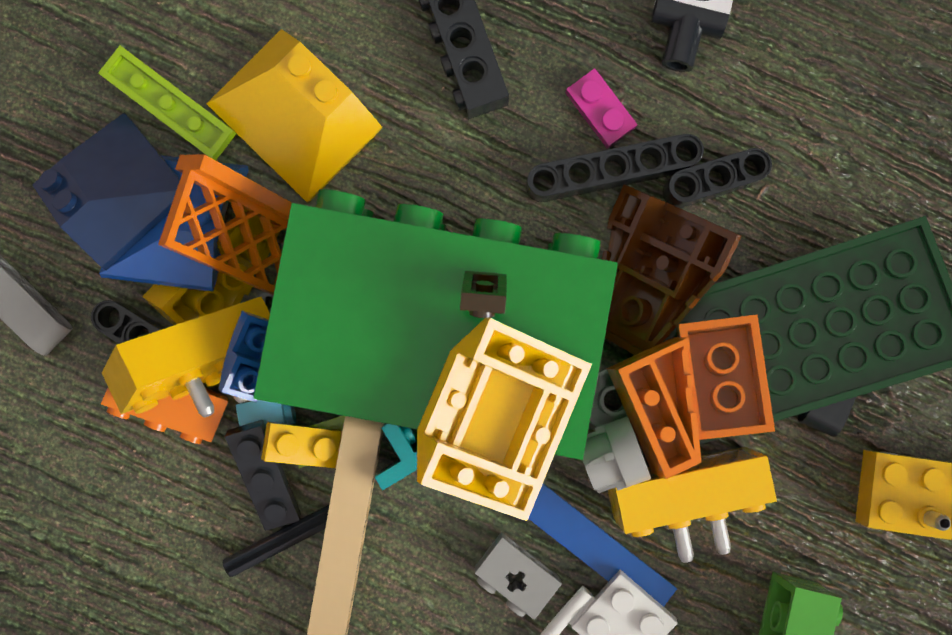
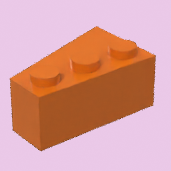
[606,337,701,479]
[101,387,228,444]

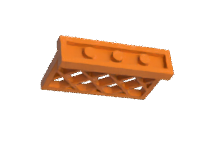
[158,154,292,296]

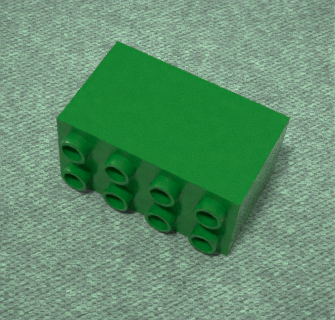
[253,189,618,460]

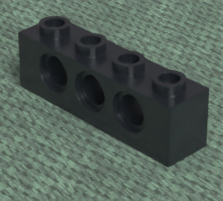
[419,0,509,120]

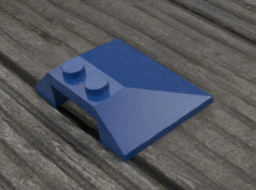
[99,155,248,292]

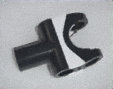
[651,0,733,72]

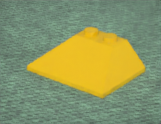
[206,29,382,203]
[417,318,592,521]

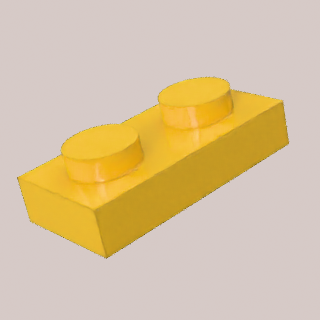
[261,422,342,468]

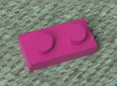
[565,68,638,149]

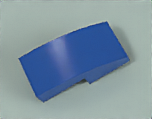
[219,310,269,402]

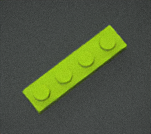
[98,45,237,160]

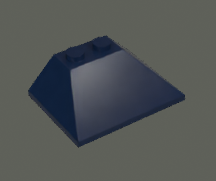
[32,112,191,270]

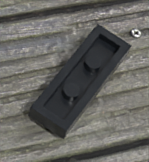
[225,420,301,531]

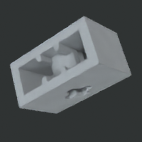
[475,531,562,620]

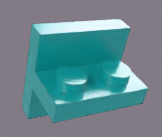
[375,424,417,491]

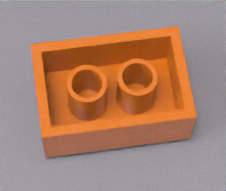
[676,314,775,440]

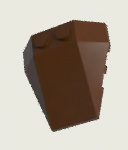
[602,184,741,355]

